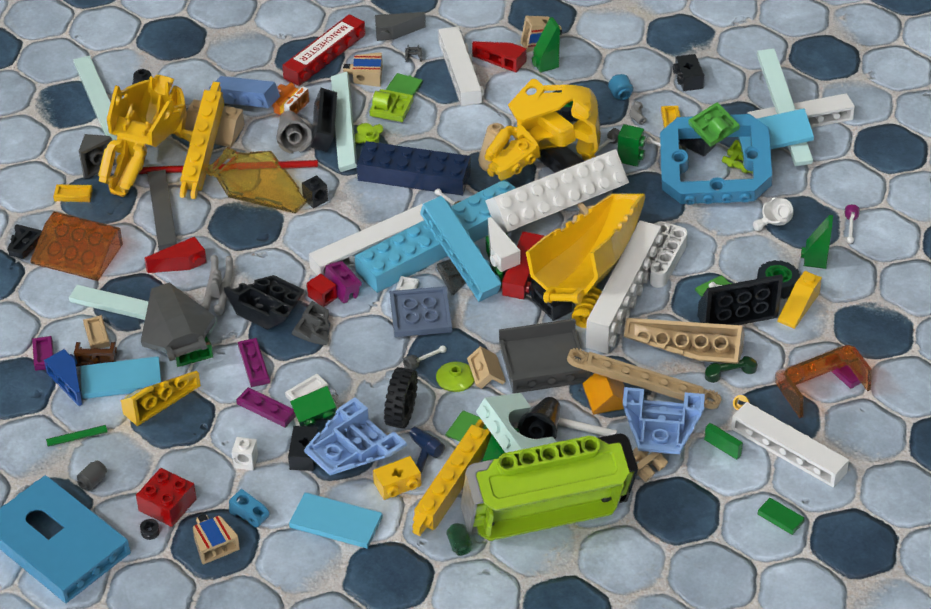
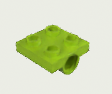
[369,89,414,122]

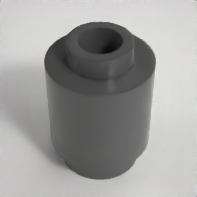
[77,460,107,490]

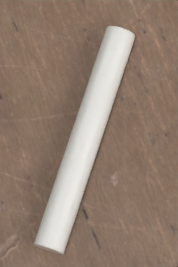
[558,418,617,438]

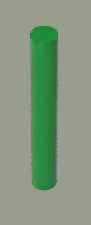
[46,425,107,447]

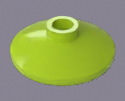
[436,362,474,392]

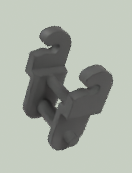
[405,44,422,62]

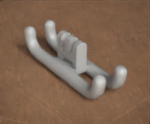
[200,255,233,316]

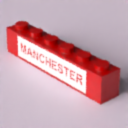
[282,14,365,86]

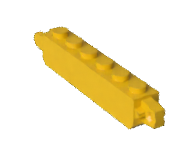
[180,82,224,199]
[412,419,492,536]

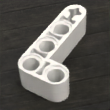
[650,221,687,288]

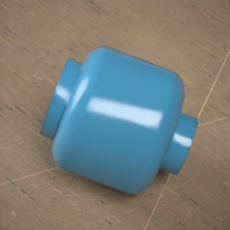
[608,74,634,100]

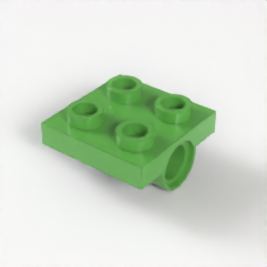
[688,102,740,147]

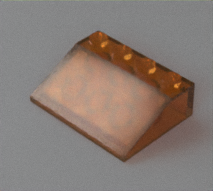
[31,211,123,281]

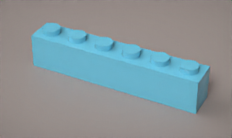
[420,196,501,302]

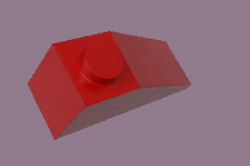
[472,41,527,73]
[144,236,207,273]

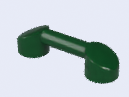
[705,356,758,383]

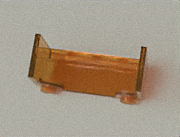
[775,345,872,418]

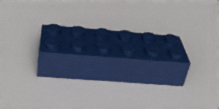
[357,141,471,196]

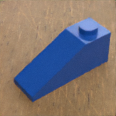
[44,349,82,406]

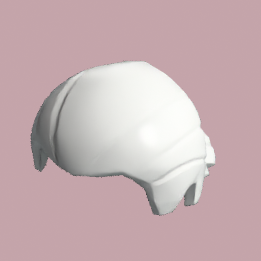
[753,198,794,231]

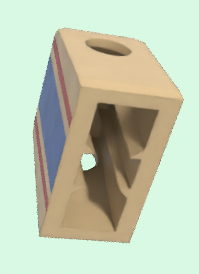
[520,16,562,52]
[343,52,383,87]
[193,514,240,565]

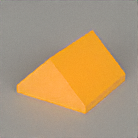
[583,373,625,415]

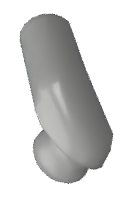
[629,101,646,125]

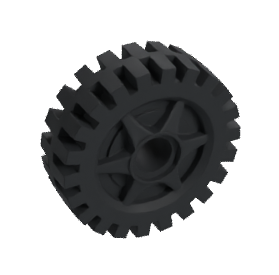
[384,367,418,428]

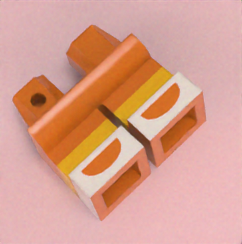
[272,82,309,115]

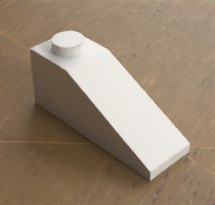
[488,217,520,272]

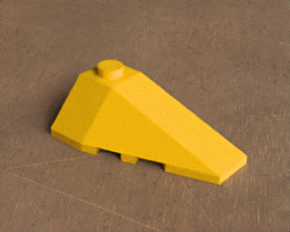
[120,371,201,427]

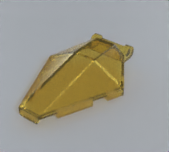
[205,147,307,213]

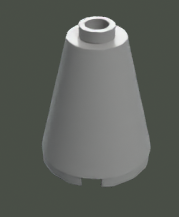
[276,110,312,153]

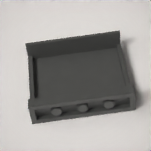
[499,319,591,394]

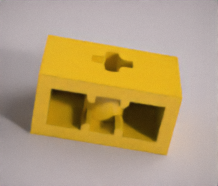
[373,456,421,500]

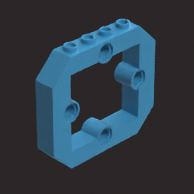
[660,114,772,205]

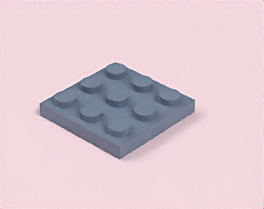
[389,286,452,337]

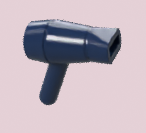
[409,426,445,473]

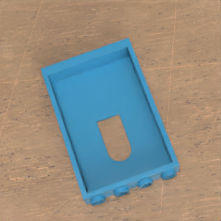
[0,475,130,604]

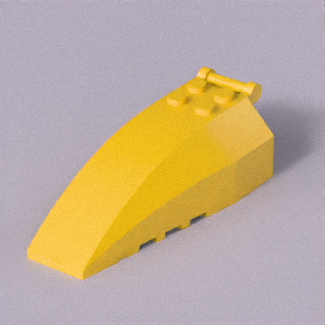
[526,194,645,304]

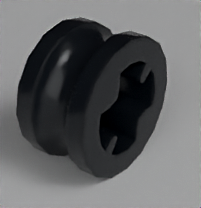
[140,519,160,540]

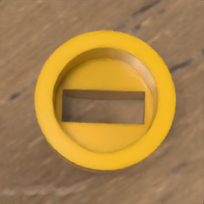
[733,395,750,410]

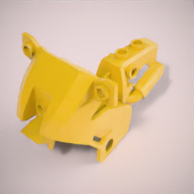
[98,74,193,197]
[484,79,601,181]

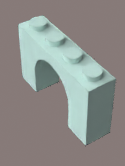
[476,393,556,453]

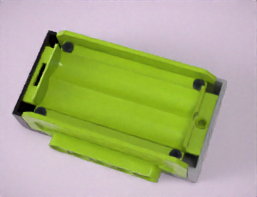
[461,434,638,541]

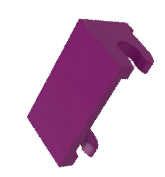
[324,261,362,304]

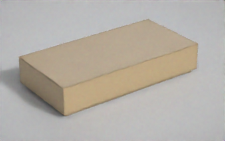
[83,315,110,349]

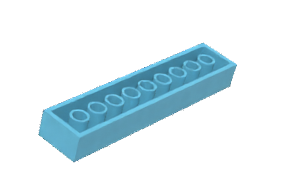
[355,179,515,293]

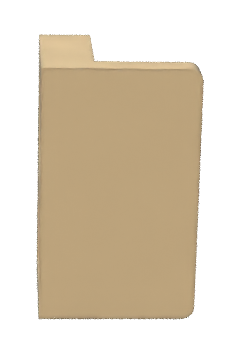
[467,346,506,389]

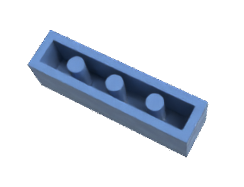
[209,76,280,108]

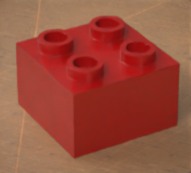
[136,467,197,527]

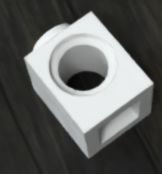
[232,437,258,471]

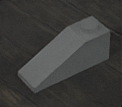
[375,12,426,41]

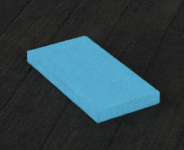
[738,108,814,152]
[80,356,161,399]
[289,492,383,549]

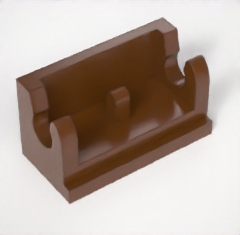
[74,342,118,366]

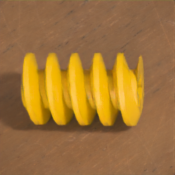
[572,287,602,328]

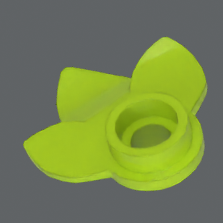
[354,123,383,144]

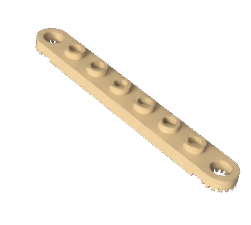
[567,348,722,409]

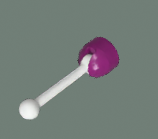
[844,204,860,244]

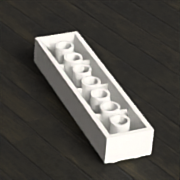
[485,149,629,233]
[586,220,663,354]

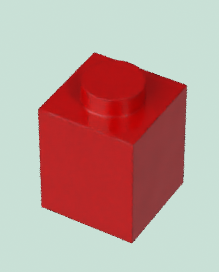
[307,274,337,307]

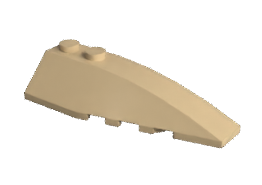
[624,318,745,364]

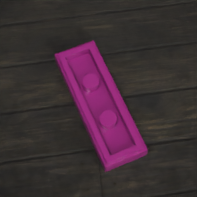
[238,338,270,387]
[236,387,296,428]

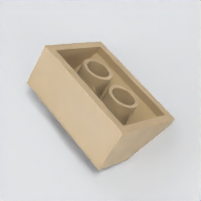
[185,99,245,147]

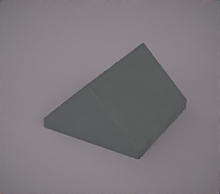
[79,134,116,180]

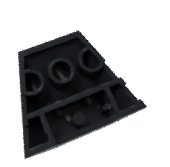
[224,275,304,330]

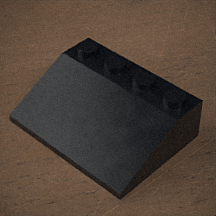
[697,274,783,325]

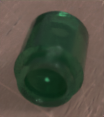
[446,523,472,556]

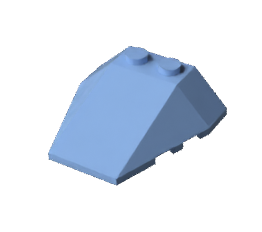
[623,387,705,454]
[304,397,407,475]

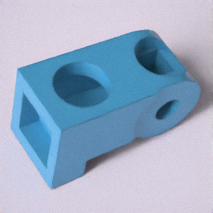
[229,488,270,528]

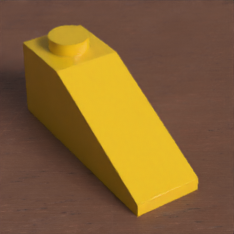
[777,271,822,329]

